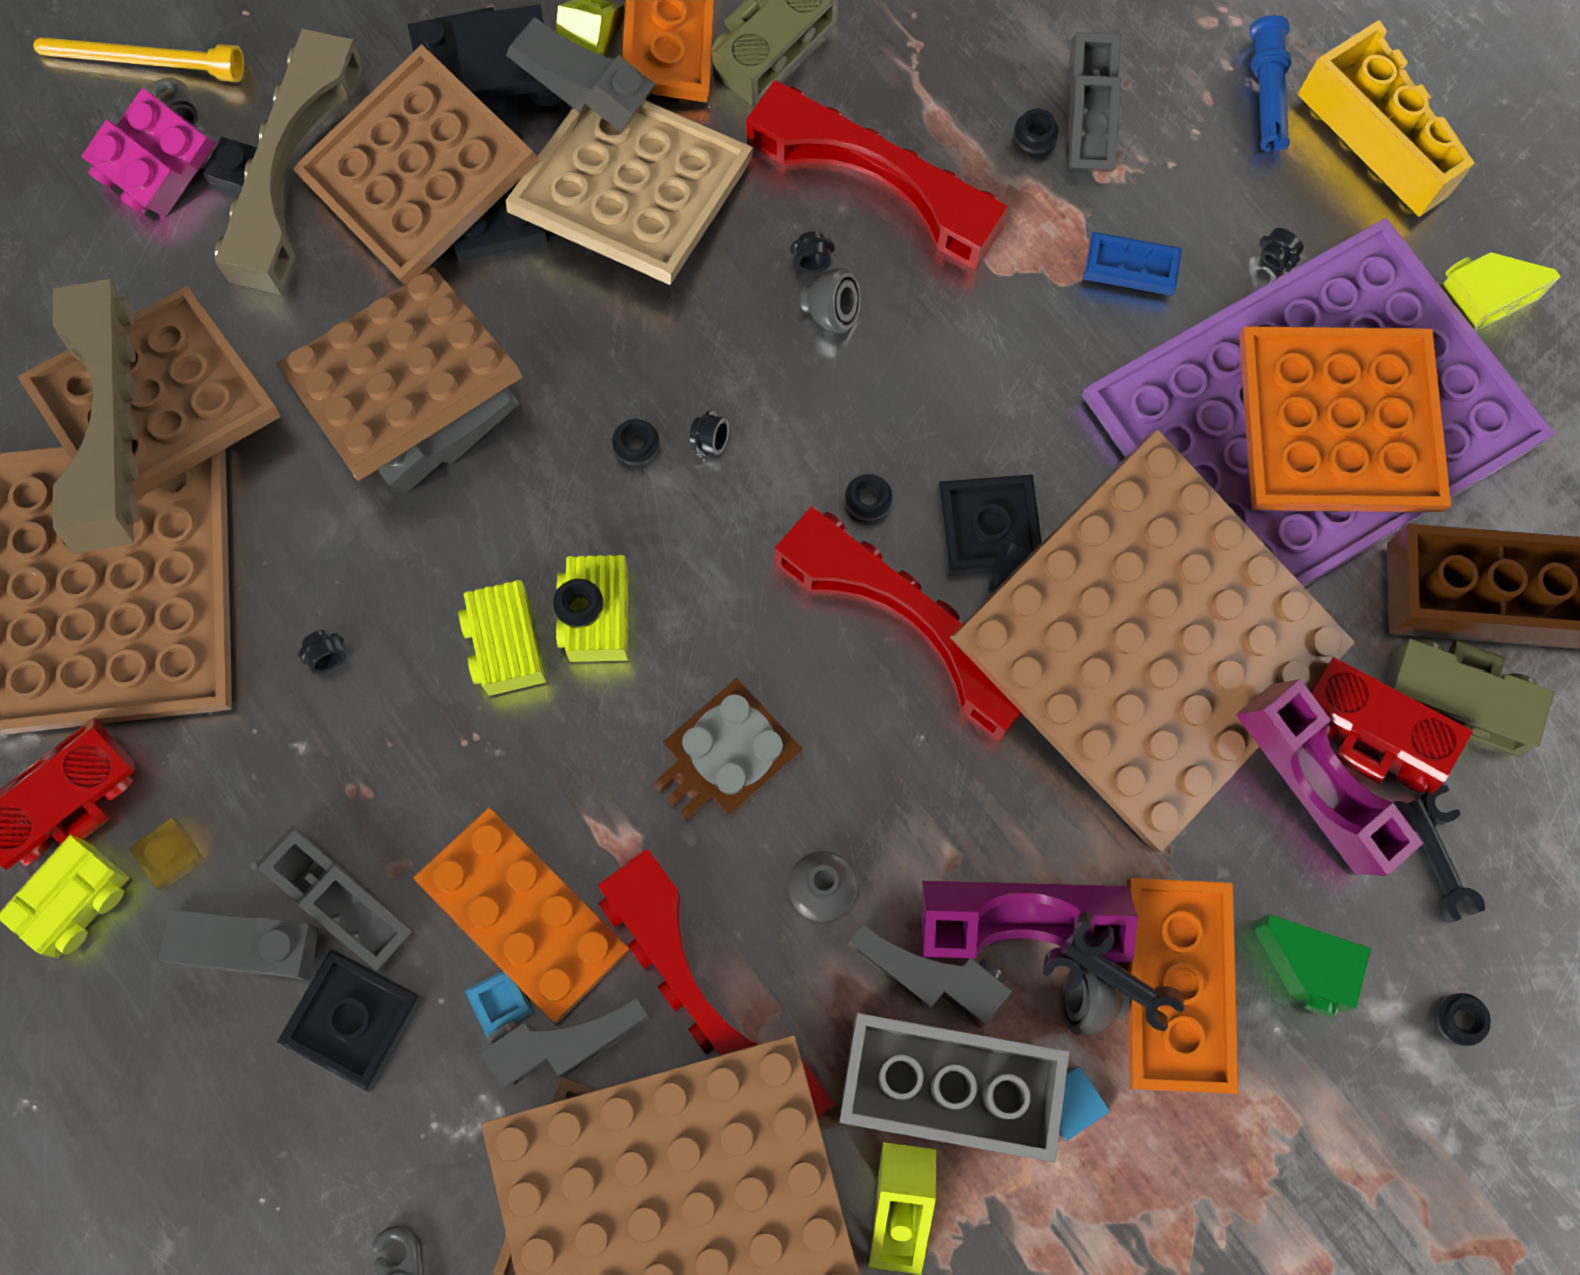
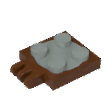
[653,678,803,822]

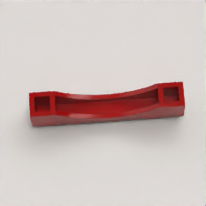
[746,80,1008,270]
[774,506,1022,742]
[597,848,835,1118]

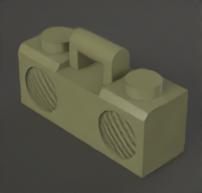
[712,0,838,106]
[1383,639,1554,756]

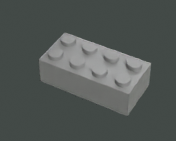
[837,1013,1069,1162]

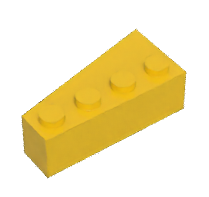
[1297,20,1475,217]

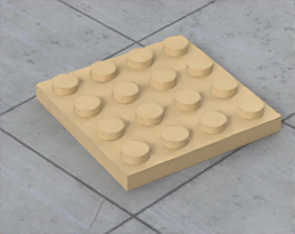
[506,101,753,285]

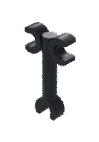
[1393,785,1485,923]
[1043,911,1185,1031]

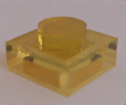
[129,818,205,891]

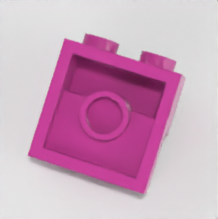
[81,88,216,217]

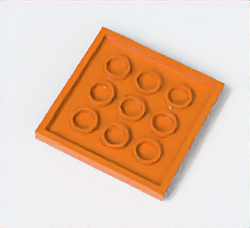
[1239,326,1451,512]

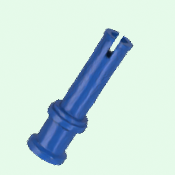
[1249,15,1292,152]

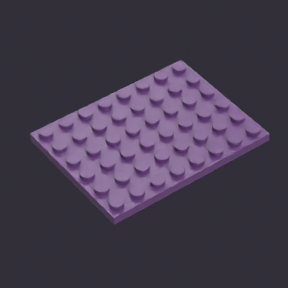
[1082,218,1555,587]

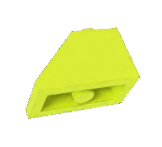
[555,0,624,58]
[1441,252,1561,332]
[868,1142,936,1275]

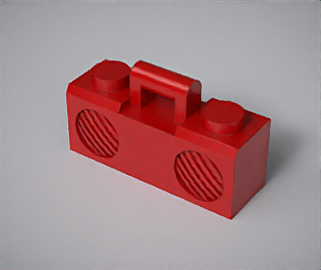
[1311,657,1473,795]
[0,718,135,870]

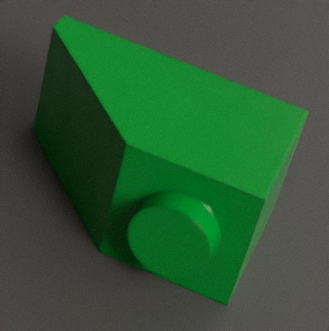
[1253,914,1371,1017]

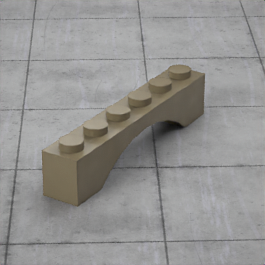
[214,28,364,295]
[53,279,140,554]

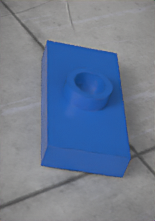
[1083,231,1182,296]

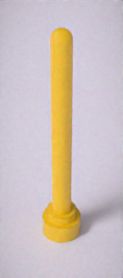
[33,37,244,82]

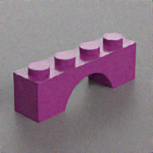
[1235,679,1424,876]
[920,880,1138,963]

